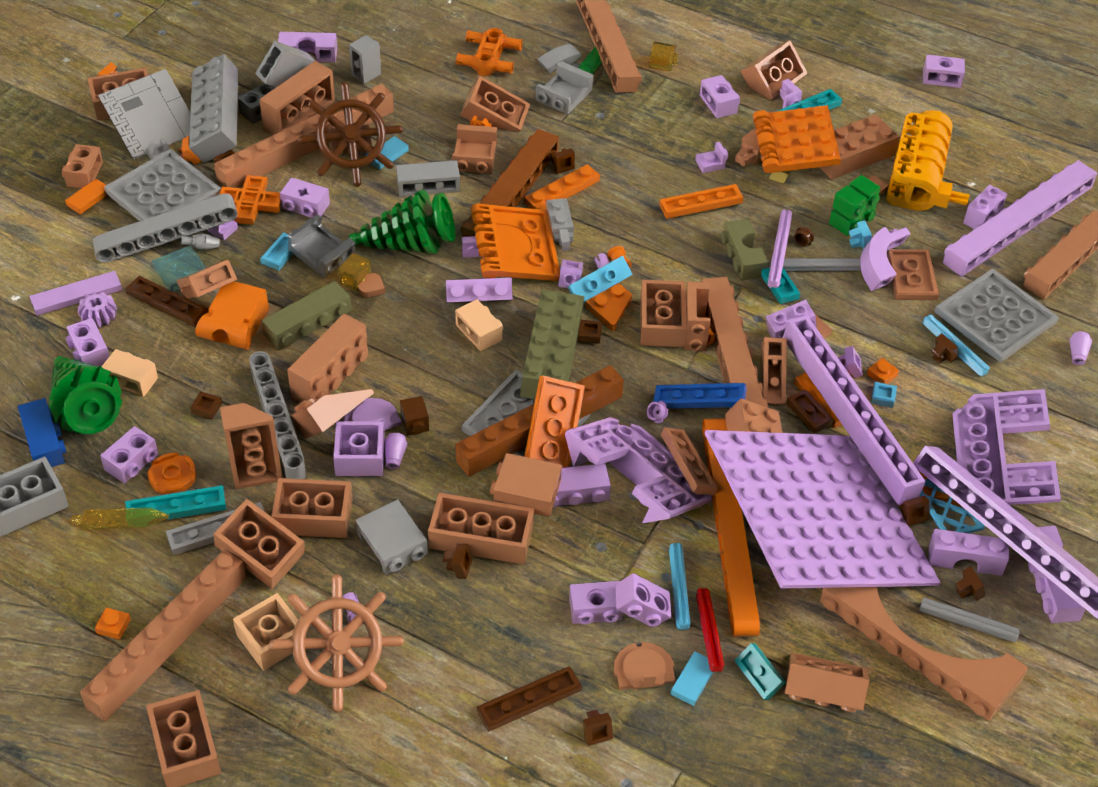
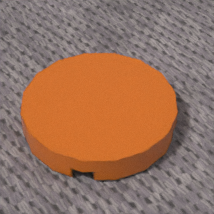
[148,452,197,494]

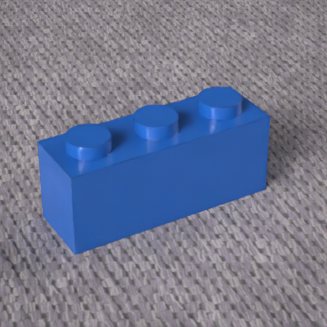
[18,398,67,467]

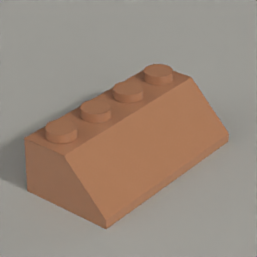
[220,403,282,490]

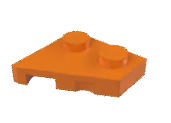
[585,283,633,331]

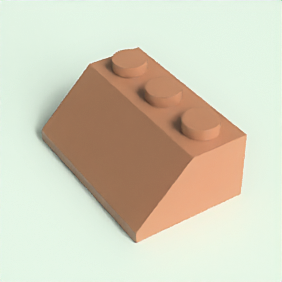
[741,40,807,100]
[785,652,869,712]

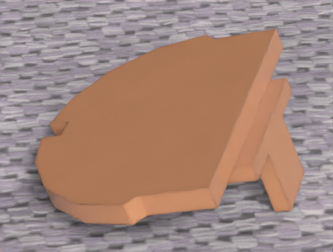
[614,642,676,690]

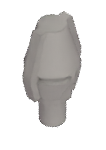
[181,234,220,250]

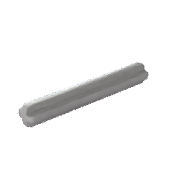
[783,258,861,271]
[920,597,1020,642]

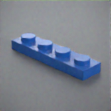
[653,383,747,409]

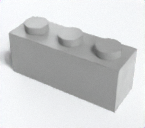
[396,160,460,197]

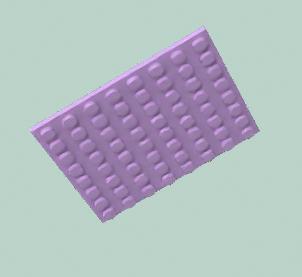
[704,430,941,588]

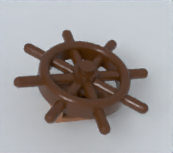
[298,82,403,187]

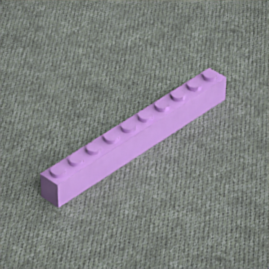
[943,160,1097,277]
[783,315,925,505]
[913,446,1098,619]

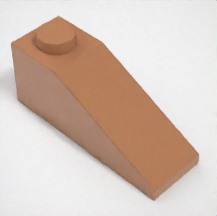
[760,337,787,405]

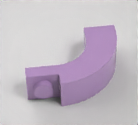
[860,227,910,291]

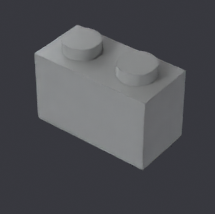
[349,35,381,84]

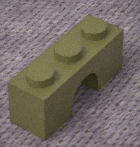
[721,219,768,281]

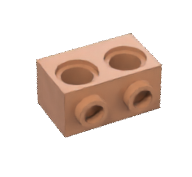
[62,144,103,188]

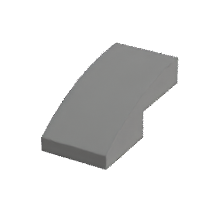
[538,44,581,74]

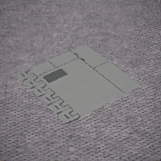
[98,69,191,159]

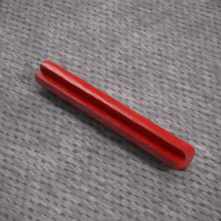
[696,588,724,672]

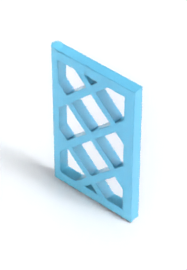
[919,479,985,534]

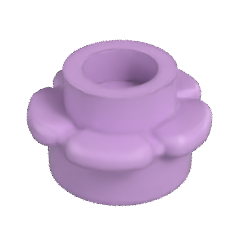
[647,401,668,423]

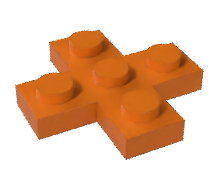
[219,175,281,225]

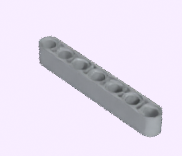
[92,194,238,263]
[249,351,306,479]

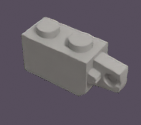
[546,198,574,251]

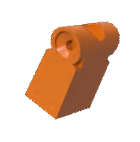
[195,281,270,350]

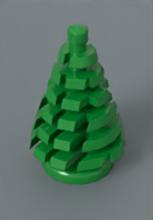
[349,190,456,254]
[49,356,123,434]

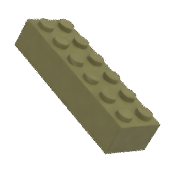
[520,289,584,399]

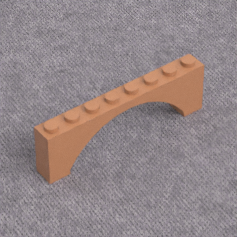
[820,587,1029,721]

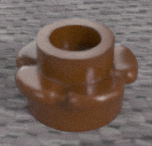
[794,227,814,246]

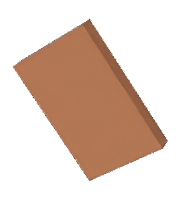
[887,249,939,300]

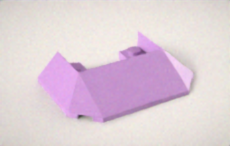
[952,389,1061,505]
[565,417,712,523]

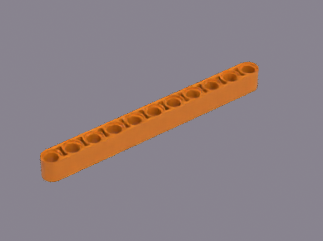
[702,418,760,637]

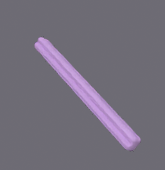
[768,209,792,288]

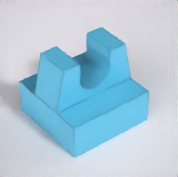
[849,220,872,249]

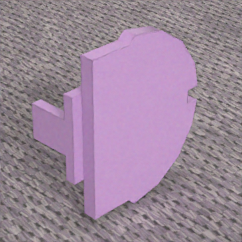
[344,398,402,431]

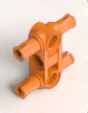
[456,28,523,76]

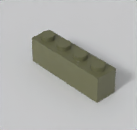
[262,281,351,350]

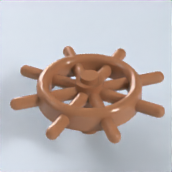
[269,574,404,712]

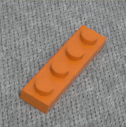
[524,164,600,210]
[659,184,743,219]

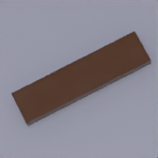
[125,276,209,327]
[477,666,582,732]

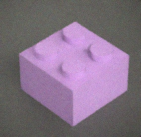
[333,421,385,476]

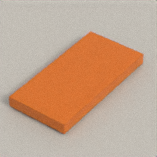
[525,376,585,468]

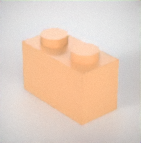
[455,299,503,352]
[101,349,158,397]

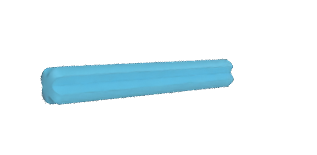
[923,314,990,376]
[669,543,690,630]

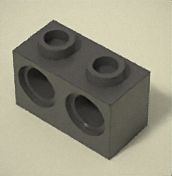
[238,83,276,124]

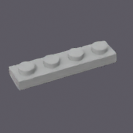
[166,502,264,555]

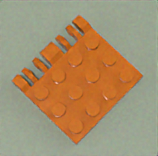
[753,105,841,173]
[470,204,560,281]

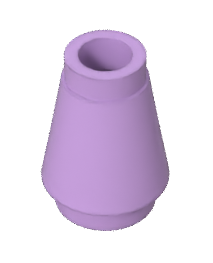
[1069,331,1092,365]
[384,433,408,469]

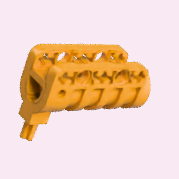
[886,110,970,211]

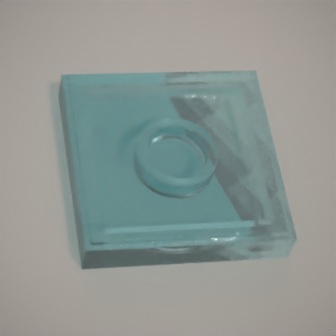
[151,245,206,292]

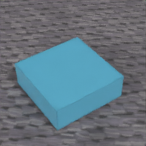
[871,382,897,408]

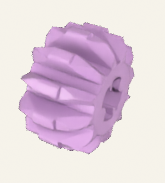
[78,291,117,328]

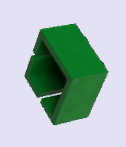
[829,175,881,236]

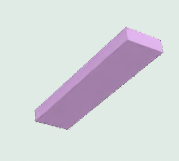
[30,271,122,316]

